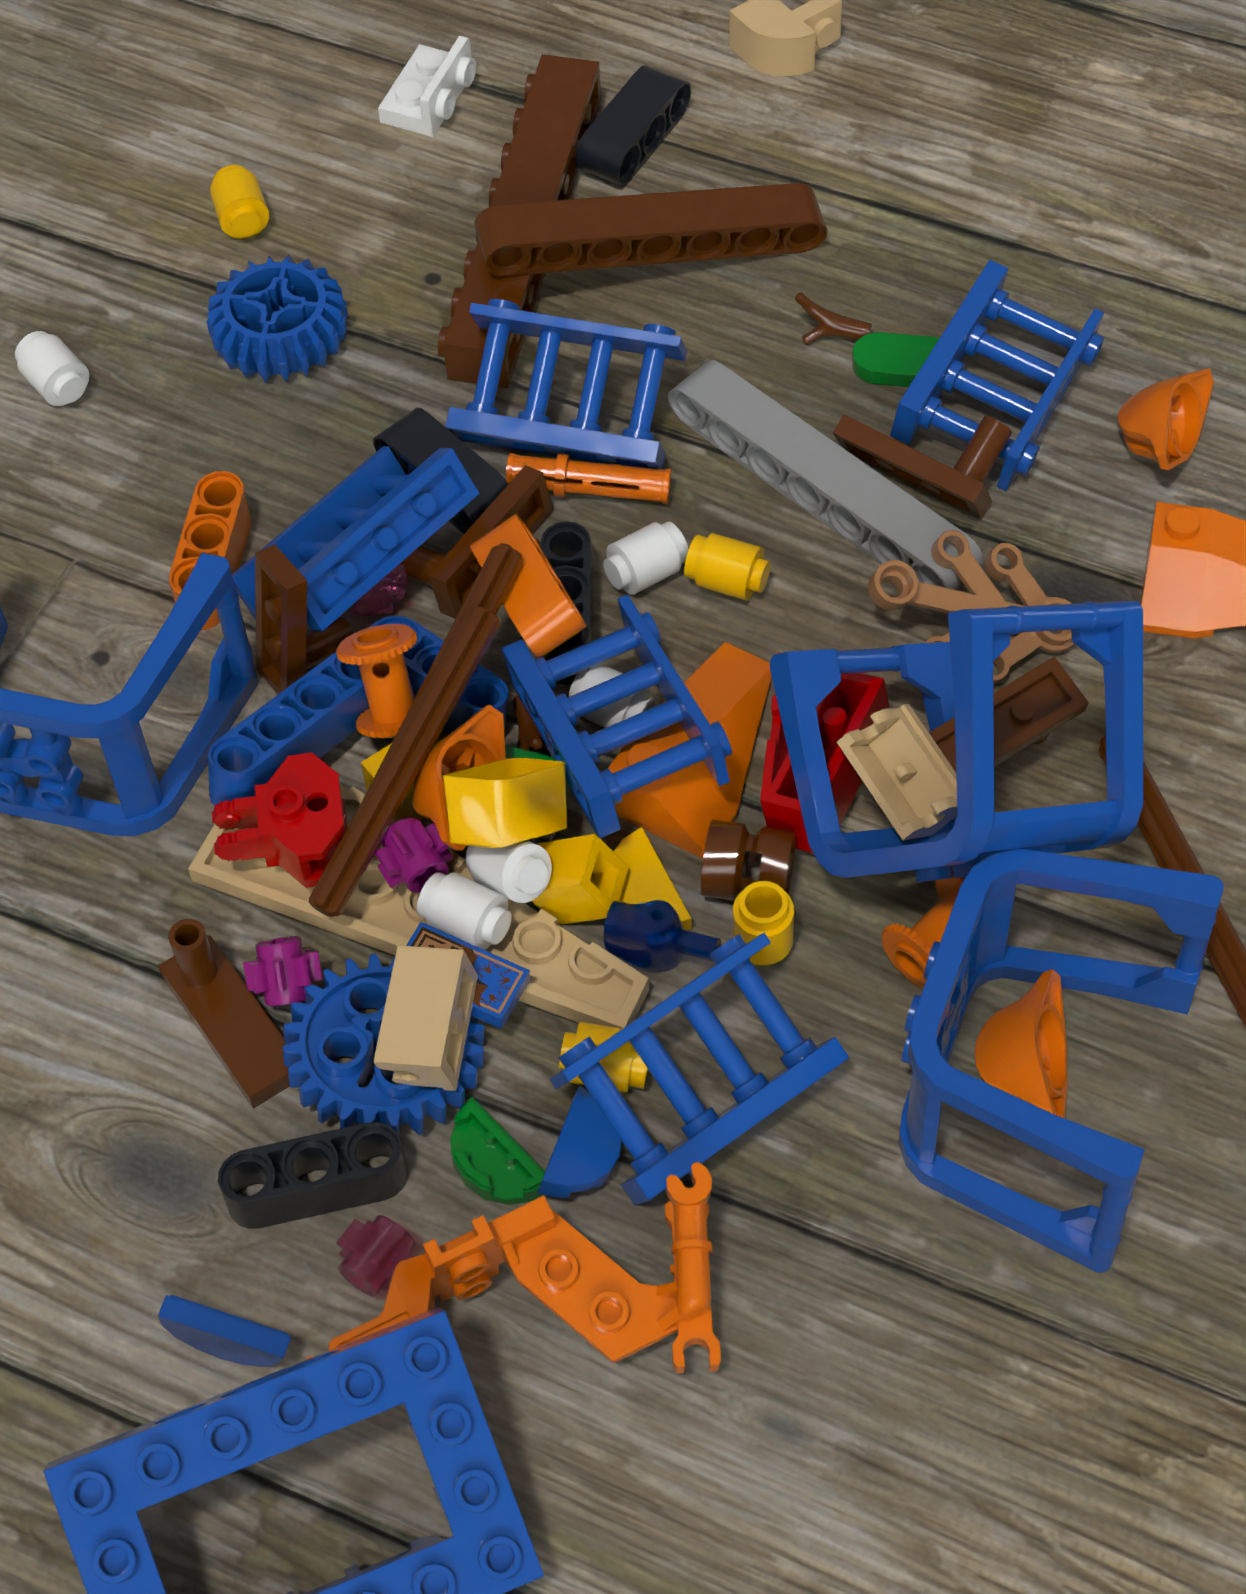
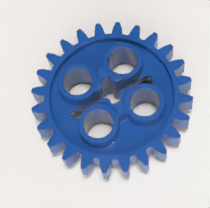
[282,953,484,1135]

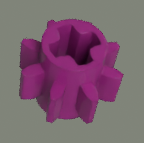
[375,818,453,893]
[243,936,323,1006]

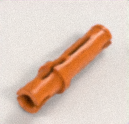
[506,453,671,504]

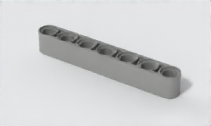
[668,360,984,590]

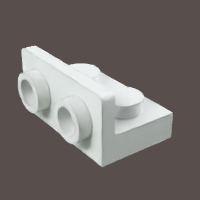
[378,36,476,137]

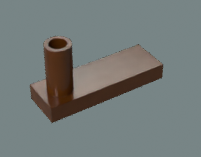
[833,414,1012,520]
[393,465,553,619]
[255,544,354,694]
[929,656,1089,772]
[158,919,290,1109]

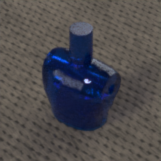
[603,900,721,972]

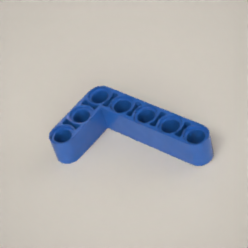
[208,616,509,806]

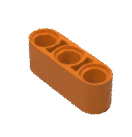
[169,471,251,630]
[470,514,587,658]

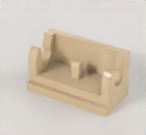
[837,704,957,840]
[373,945,478,1091]

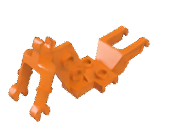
[306,1162,721,1373]

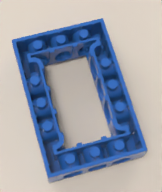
[43,1307,544,1594]

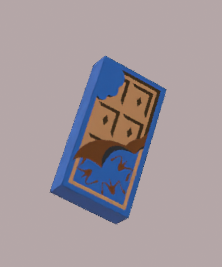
[391,922,530,1029]

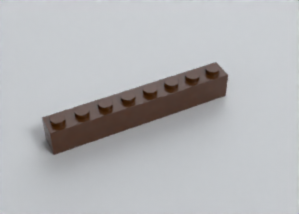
[438,54,601,388]

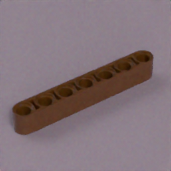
[474,183,828,276]

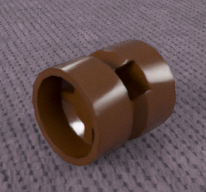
[701,819,796,901]

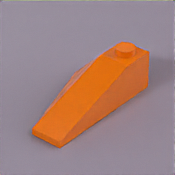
[1140,502,1246,639]
[607,642,772,859]

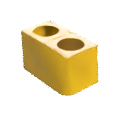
[443,758,567,848]

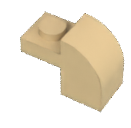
[729,0,842,76]

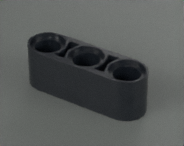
[575,65,692,186]
[373,407,508,534]
[541,521,593,685]
[218,1122,408,1229]

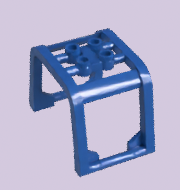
[0,553,258,836]
[770,600,1143,882]
[898,848,1224,1273]

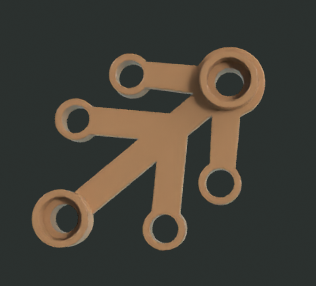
[868,530,1074,686]

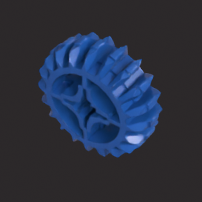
[207,254,348,383]

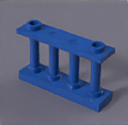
[890,260,1105,491]
[445,299,687,469]
[232,446,480,631]
[501,594,732,838]
[550,933,850,1205]

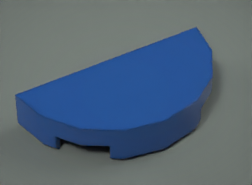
[537,1086,621,1198]
[158,1295,291,1367]

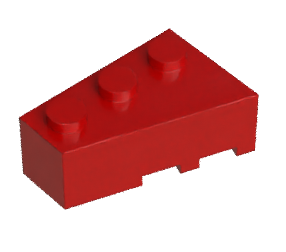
[760,652,890,854]

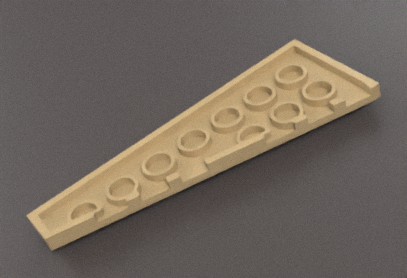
[188,784,649,1028]

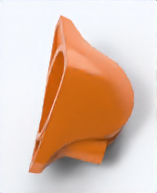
[1118,368,1214,470]
[412,704,506,850]
[975,969,1068,1118]

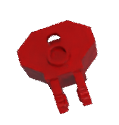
[212,752,348,888]

